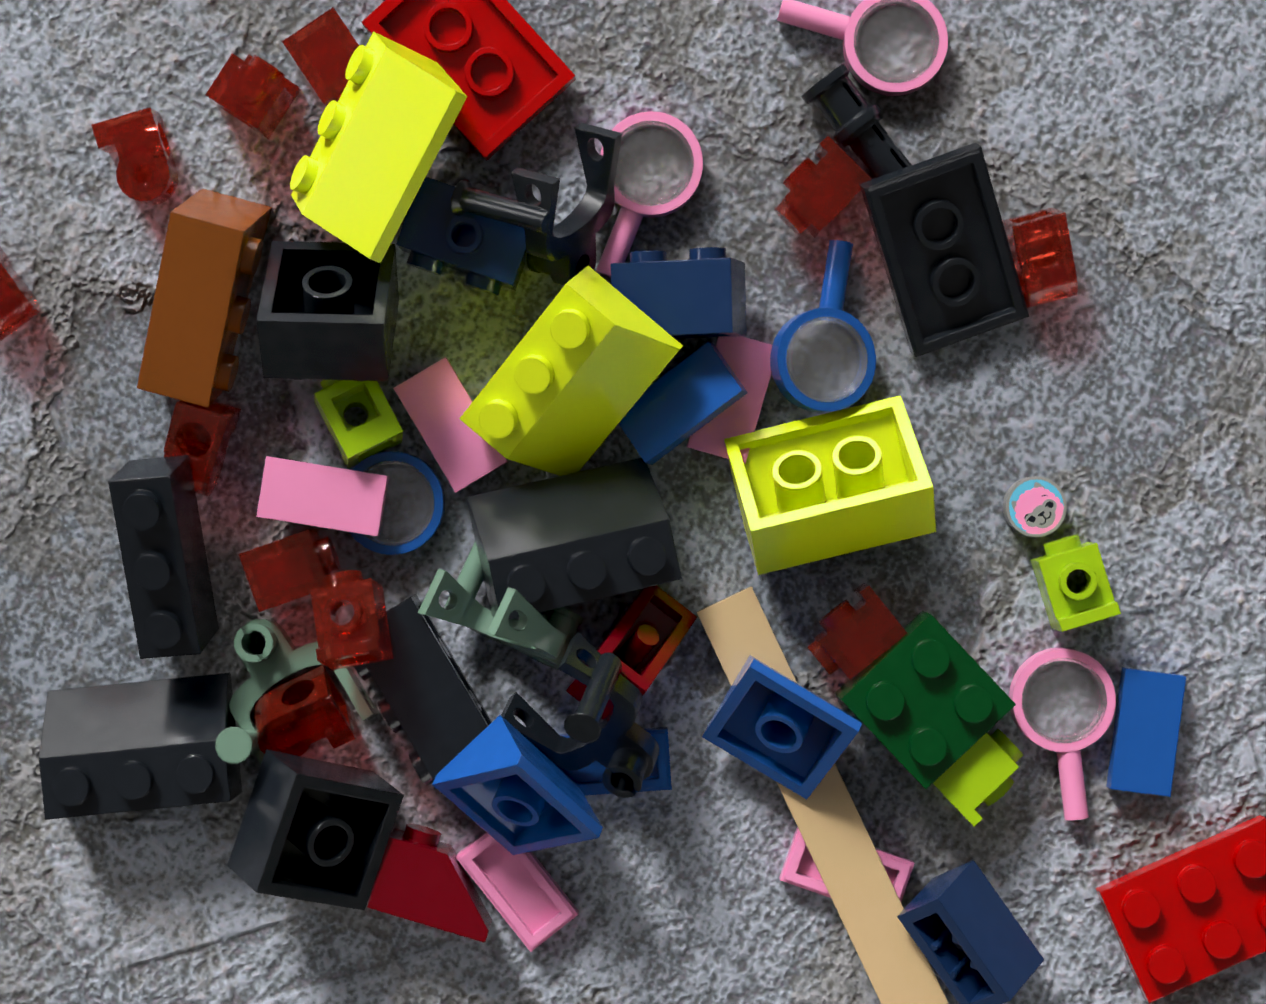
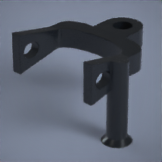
[451,123,622,285]
[501,632,659,798]

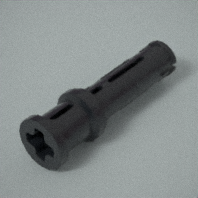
[801,63,912,179]

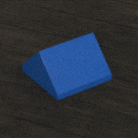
[702,655,862,800]
[432,715,603,855]

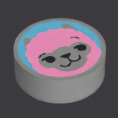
[1003,476,1067,537]

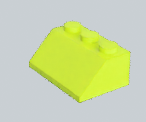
[290,31,468,264]
[459,266,683,476]
[724,395,936,575]

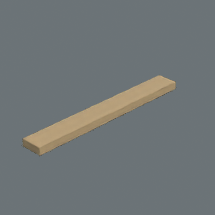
[696,586,949,1004]

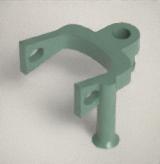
[418,541,583,671]
[215,619,380,764]

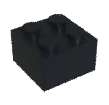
[256,241,399,381]
[227,749,404,911]

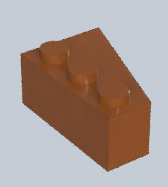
[137,188,272,407]

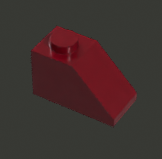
[566,585,697,720]
[367,823,492,943]

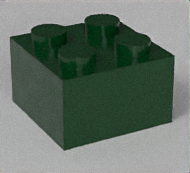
[835,611,1016,789]

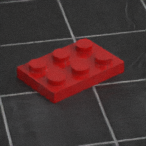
[362,0,576,161]
[1095,815,1266,1003]

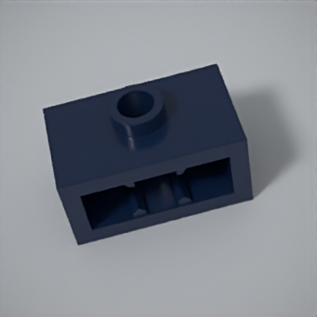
[396,177,527,296]
[611,247,747,339]
[897,860,1044,1004]

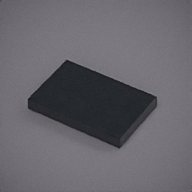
[859,142,1029,357]

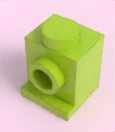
[314,380,403,469]
[1030,534,1121,632]
[933,729,1023,827]

